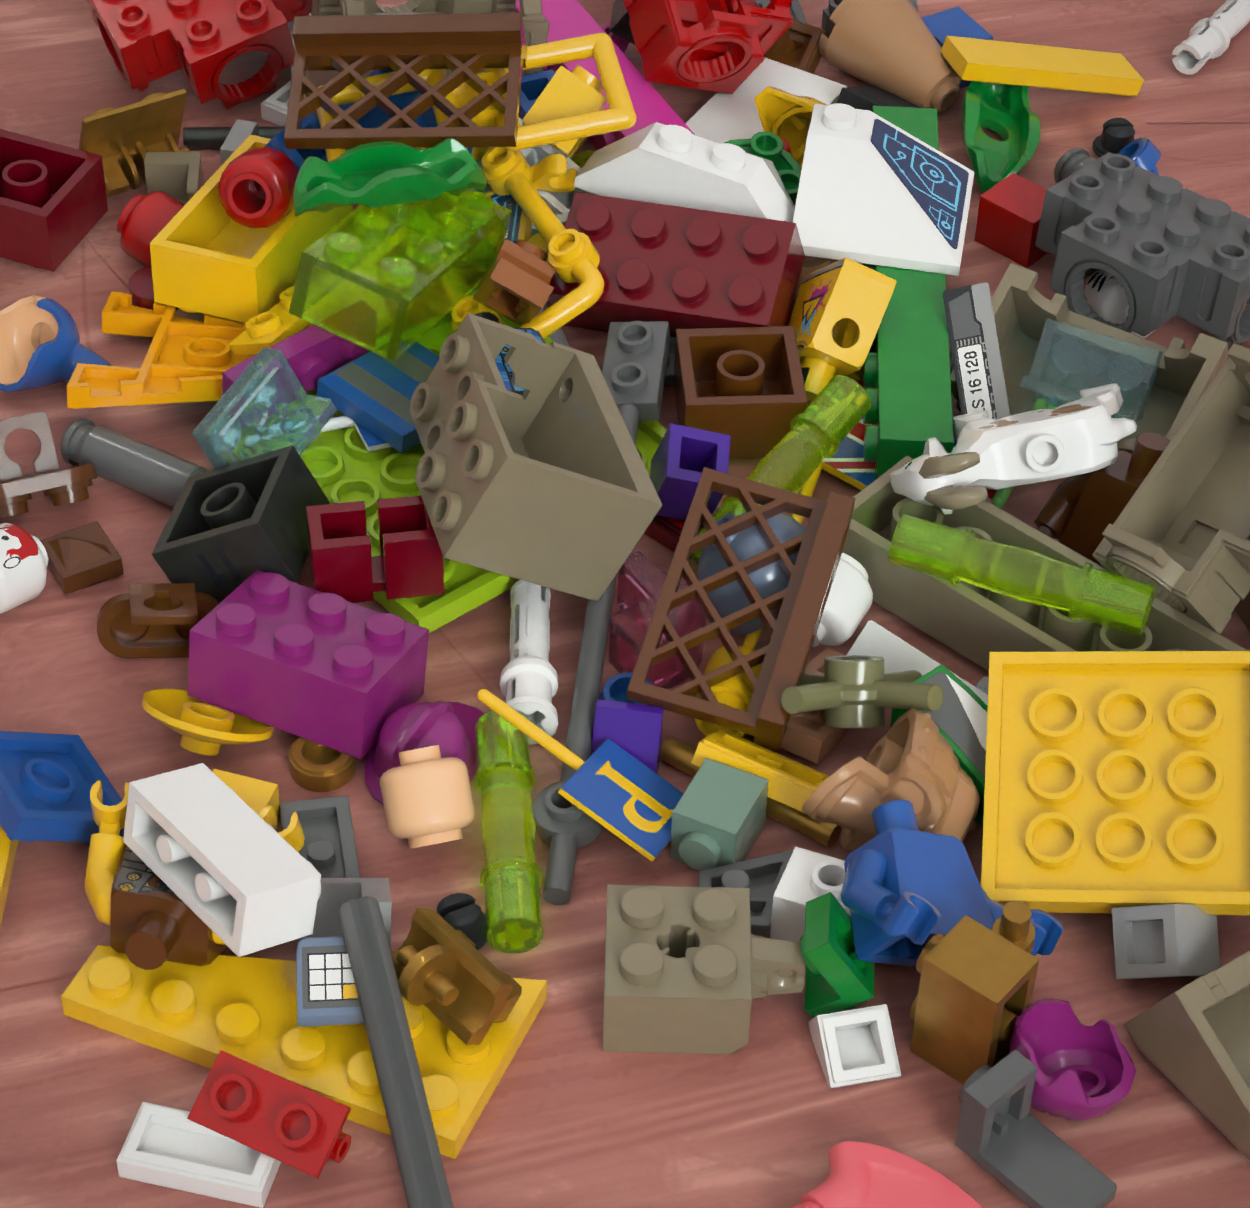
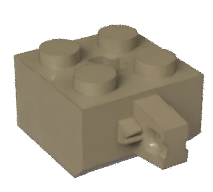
[603,884,805,1055]

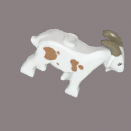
[890,383,1137,515]

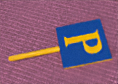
[477,689,684,862]

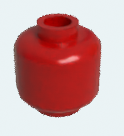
[218,147,299,229]
[117,191,184,266]

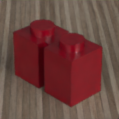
[306,495,444,603]

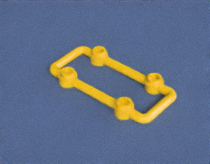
[387,147,604,362]

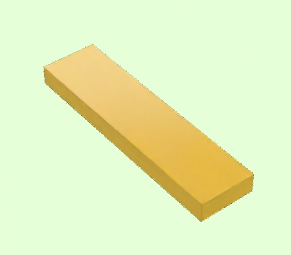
[940,36,1144,96]

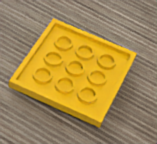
[981,651,1250,915]

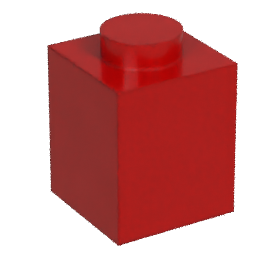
[974,173,1049,268]

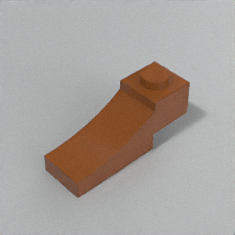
[473,239,556,326]

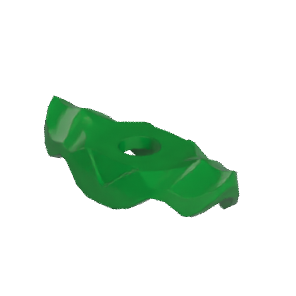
[961,81,1041,194]
[293,138,487,217]

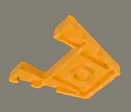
[67,291,256,409]

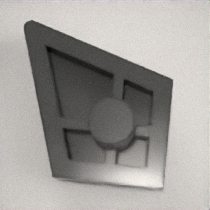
[698,850,794,936]

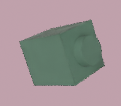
[670,758,769,871]

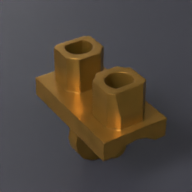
[391,907,522,1045]

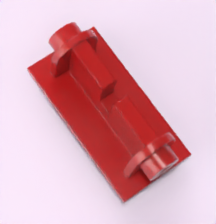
[187,1050,351,1179]

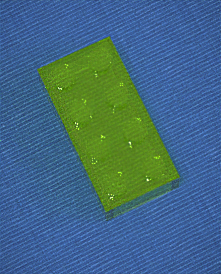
[289,190,512,362]

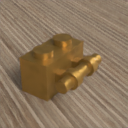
[910,901,1039,1085]

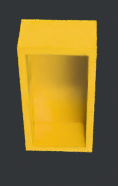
[150,134,353,323]

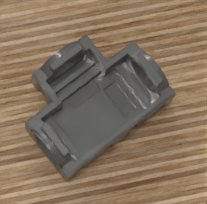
[1035,152,1250,351]

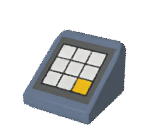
[296,936,365,1027]

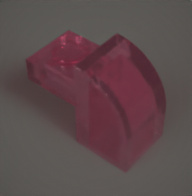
[609,550,706,689]

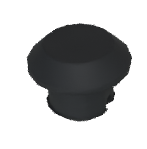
[1092,118,1135,158]
[436,893,491,950]

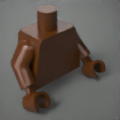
[1034,432,1170,568]

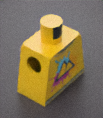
[789,257,897,403]

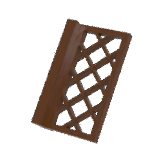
[284,13,527,149]
[627,467,855,753]

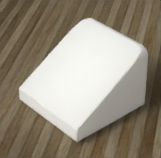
[808,1004,901,1089]

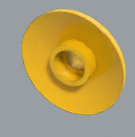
[141,689,274,756]

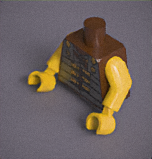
[84,780,305,970]

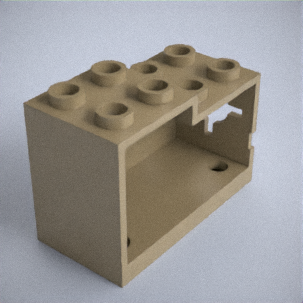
[409,313,662,602]

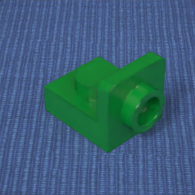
[800,892,874,1019]

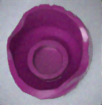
[1009,998,1136,1121]

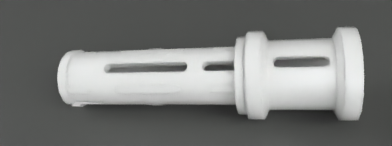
[498,580,558,745]

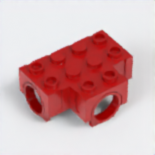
[87,0,313,109]
[623,0,794,94]

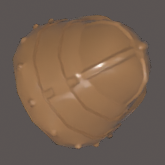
[802,708,981,852]

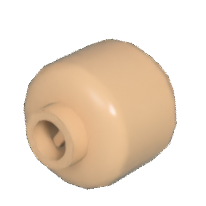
[380,745,475,849]

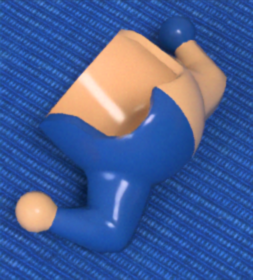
[0,295,112,392]

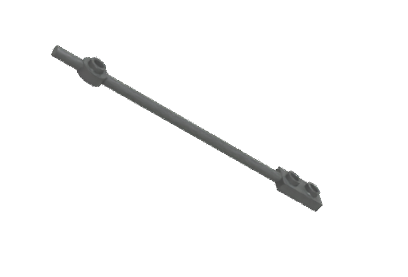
[533,321,671,905]

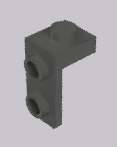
[955,1050,1117,1208]

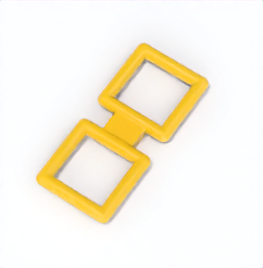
[316,33,636,161]

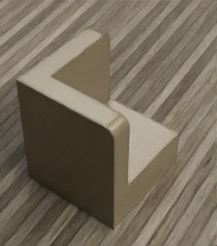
[144,151,204,205]

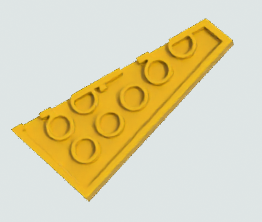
[61,945,547,1159]

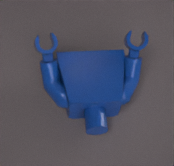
[840,800,1063,967]

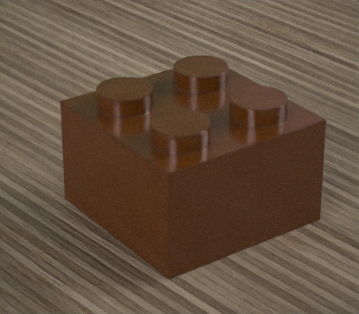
[674,326,807,459]

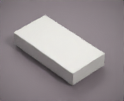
[116,1102,281,1208]

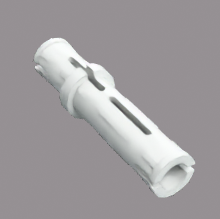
[1172,0,1250,75]

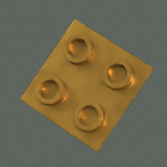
[79,88,189,198]

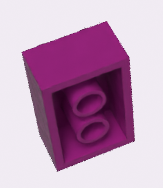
[188,569,429,759]

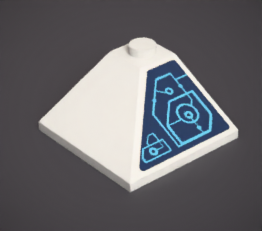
[793,103,974,276]

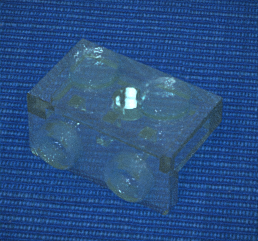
[1020,318,1163,421]
[192,347,336,469]

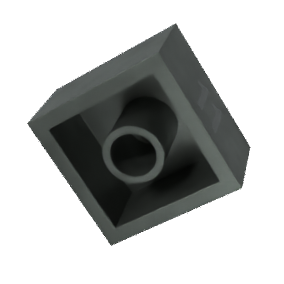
[151,445,330,603]

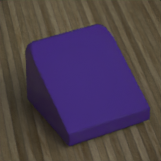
[591,699,664,774]

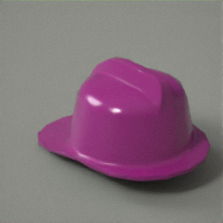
[365,701,499,806]

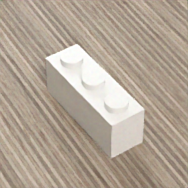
[123,763,321,957]

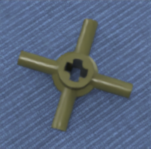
[781,655,944,728]

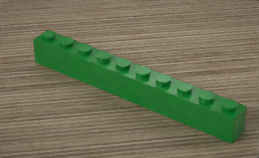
[862,105,954,480]

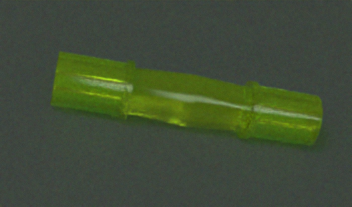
[690,375,871,564]
[889,514,1156,636]
[475,711,543,954]

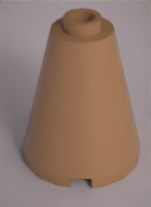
[819,0,961,112]

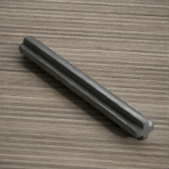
[339,896,454,1208]

